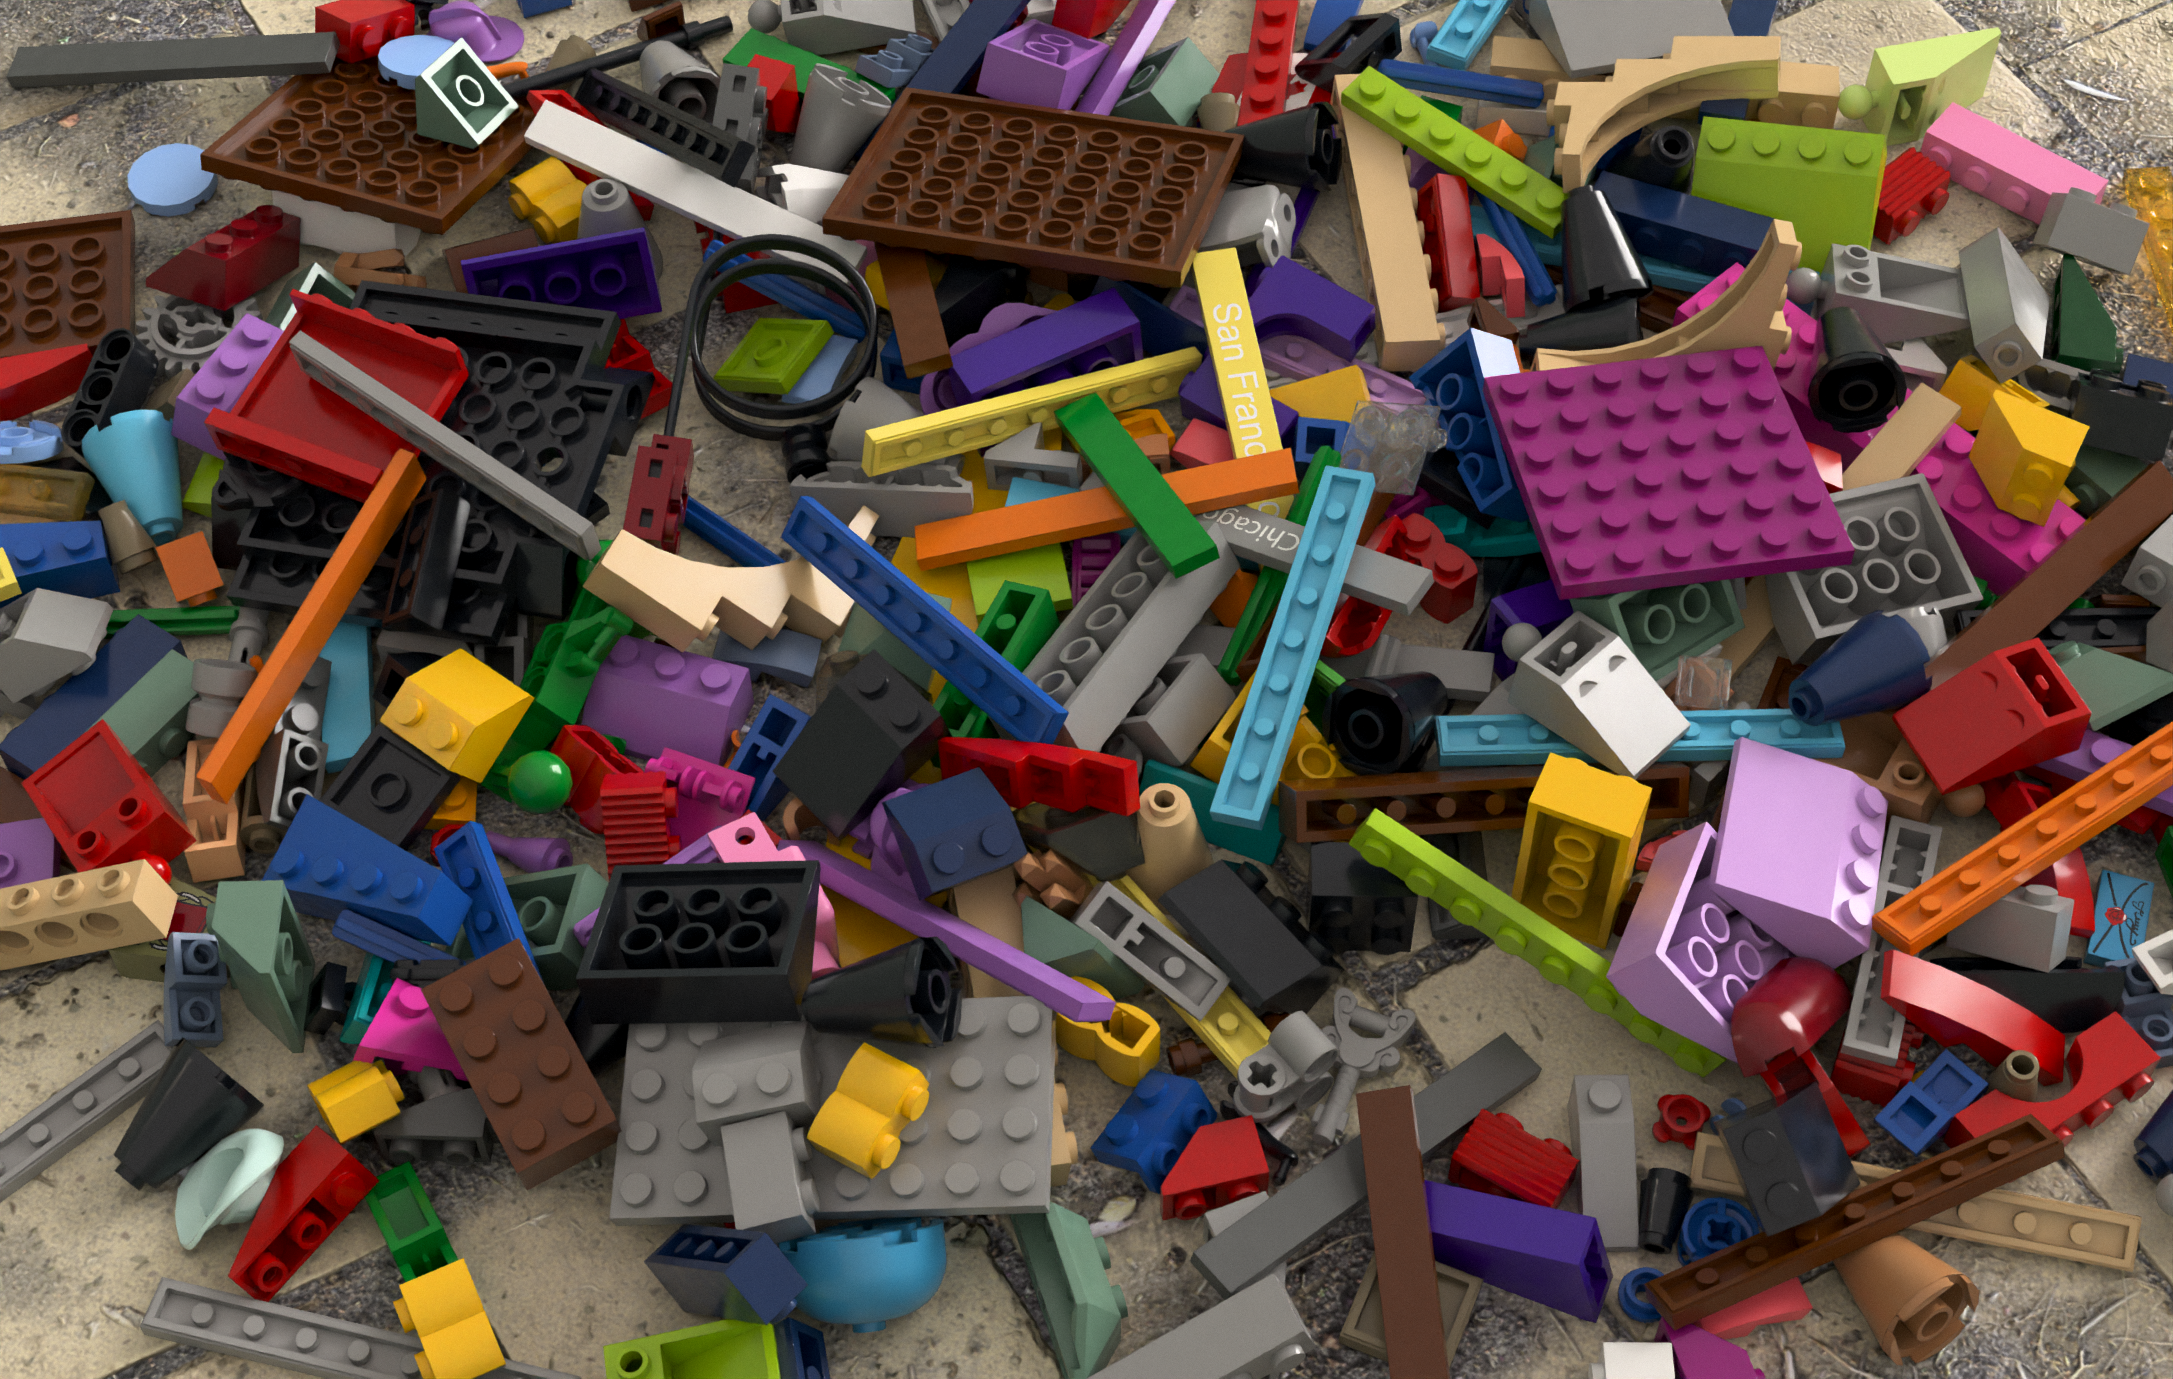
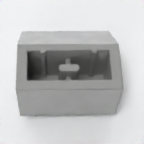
[0,588,114,704]

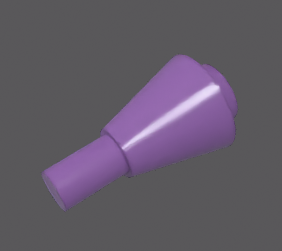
[486,831,573,873]

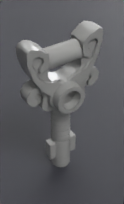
[1311,988,1416,1147]

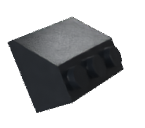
[1158,859,1345,1014]

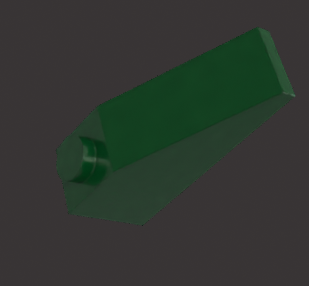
[2050,254,2124,374]

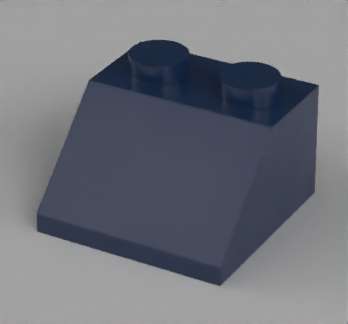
[882,767,1027,901]

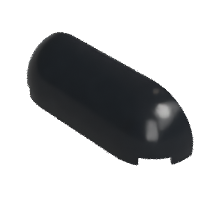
[1930,956,2125,1033]

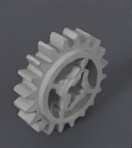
[135,295,263,380]

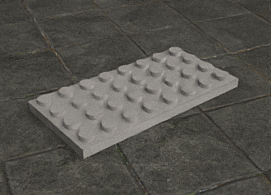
[609,996,1057,1226]

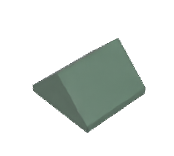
[415,37,519,149]
[1021,896,1145,1000]

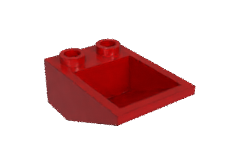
[21,719,197,885]

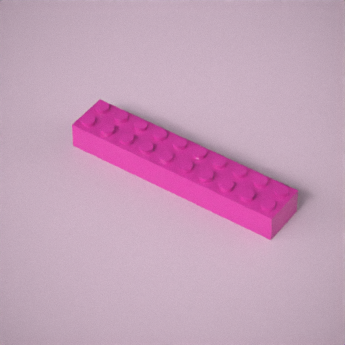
[1672,262,2086,596]

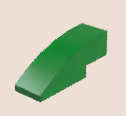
[364,1161,458,1283]

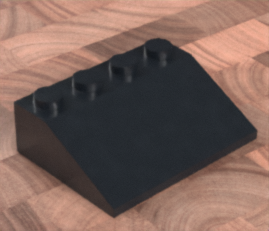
[575,860,821,1025]

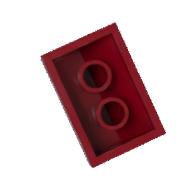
[146,205,301,311]

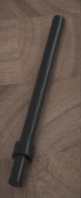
[502,15,733,100]

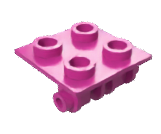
[644,747,756,863]

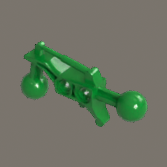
[471,539,634,815]

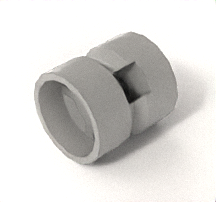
[185,659,258,738]

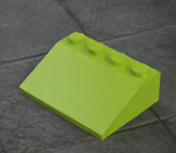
[1691,116,1887,276]

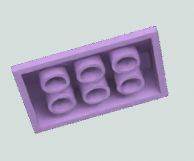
[1708,737,1888,969]
[1606,821,1797,1064]

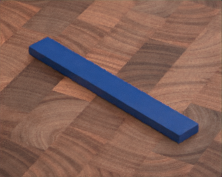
[780,496,1069,744]

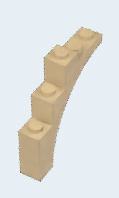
[1546,36,1781,193]
[1530,219,1802,372]
[582,505,879,653]

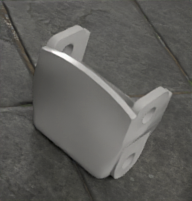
[1179,184,1296,289]

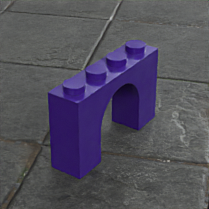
[1178,255,1376,449]

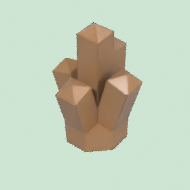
[334,249,427,293]
[1012,849,1094,921]

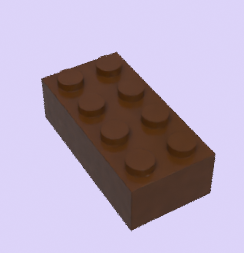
[421,938,622,1191]

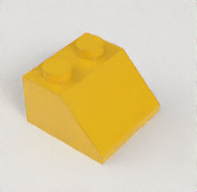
[1968,389,2090,527]
[380,648,535,783]

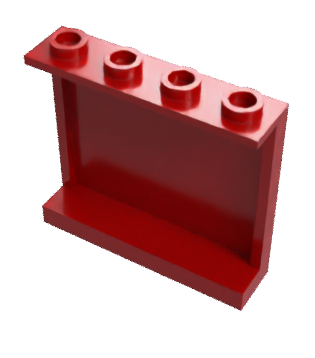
[204,289,469,503]

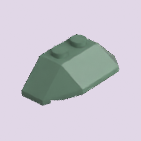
[1009,1201,1128,1379]

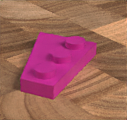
[353,978,468,1081]

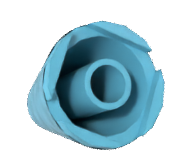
[82,410,183,546]

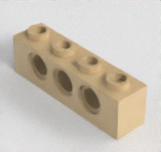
[0,859,178,971]

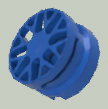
[1676,1197,1760,1267]

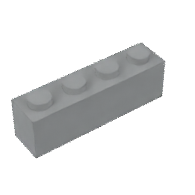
[1087,1273,1316,1379]

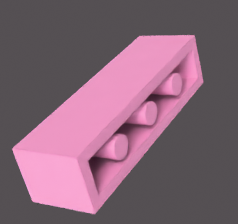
[1920,102,2108,225]

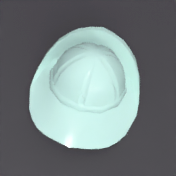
[175,1128,284,1250]

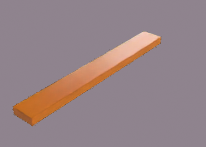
[196,448,427,805]
[914,448,1299,571]
[1872,721,2173,956]

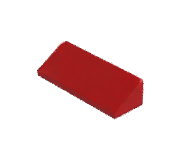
[1417,173,1480,313]

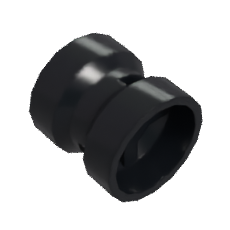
[780,423,831,484]

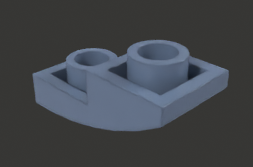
[855,34,935,88]
[712,629,822,688]
[163,932,227,1047]
[2103,957,2173,1069]

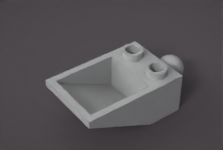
[748,0,917,56]
[1785,243,1971,344]
[1502,610,1691,780]

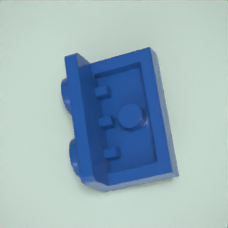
[1090,1069,1217,1194]

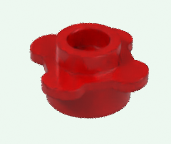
[1652,1094,1711,1150]

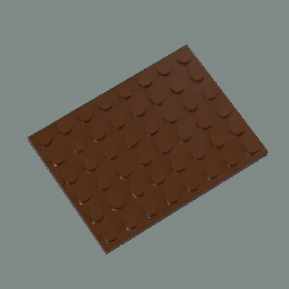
[822,87,1245,288]

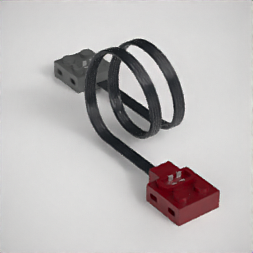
[623,63,878,556]

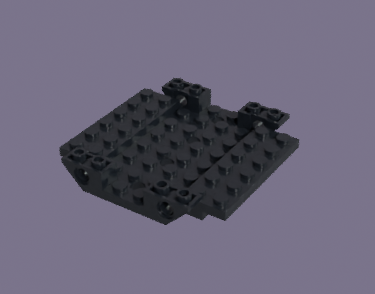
[211,280,655,646]

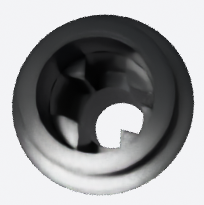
[1638,1168,1695,1254]

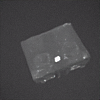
[1339,400,1448,495]

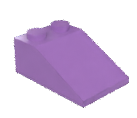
[976,19,1110,110]

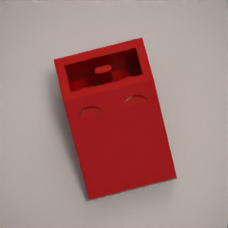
[1892,637,2092,795]

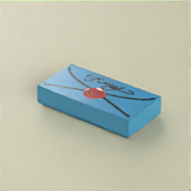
[2083,870,2154,968]

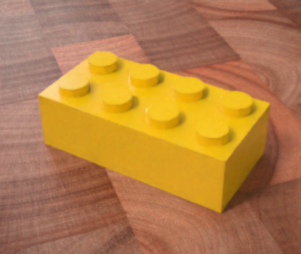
[1511,752,1652,950]

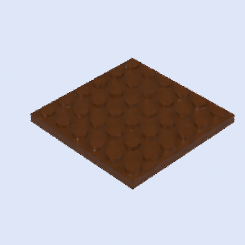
[200,55,535,235]

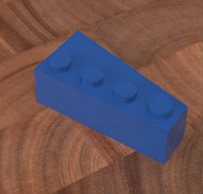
[1409,327,1529,523]
[0,521,121,609]
[261,794,473,947]

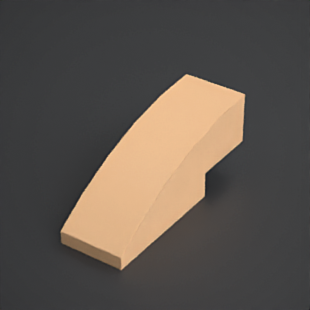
[182,738,246,883]

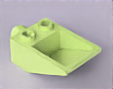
[1838,27,2001,146]

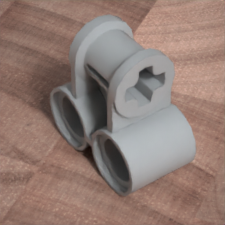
[1233,1010,1340,1123]

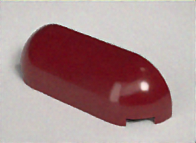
[1731,957,1852,1078]

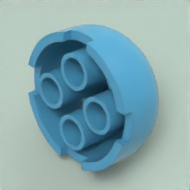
[777,1217,947,1333]

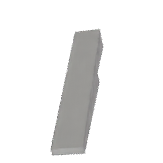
[1840,815,1943,1067]

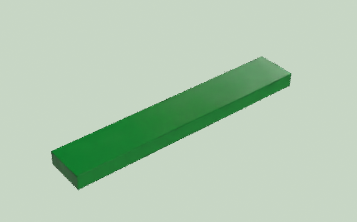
[1054,392,1220,579]

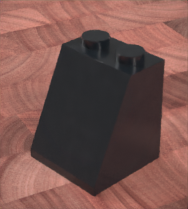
[1713,1081,1860,1237]

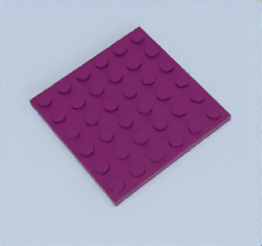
[1483,346,1855,600]

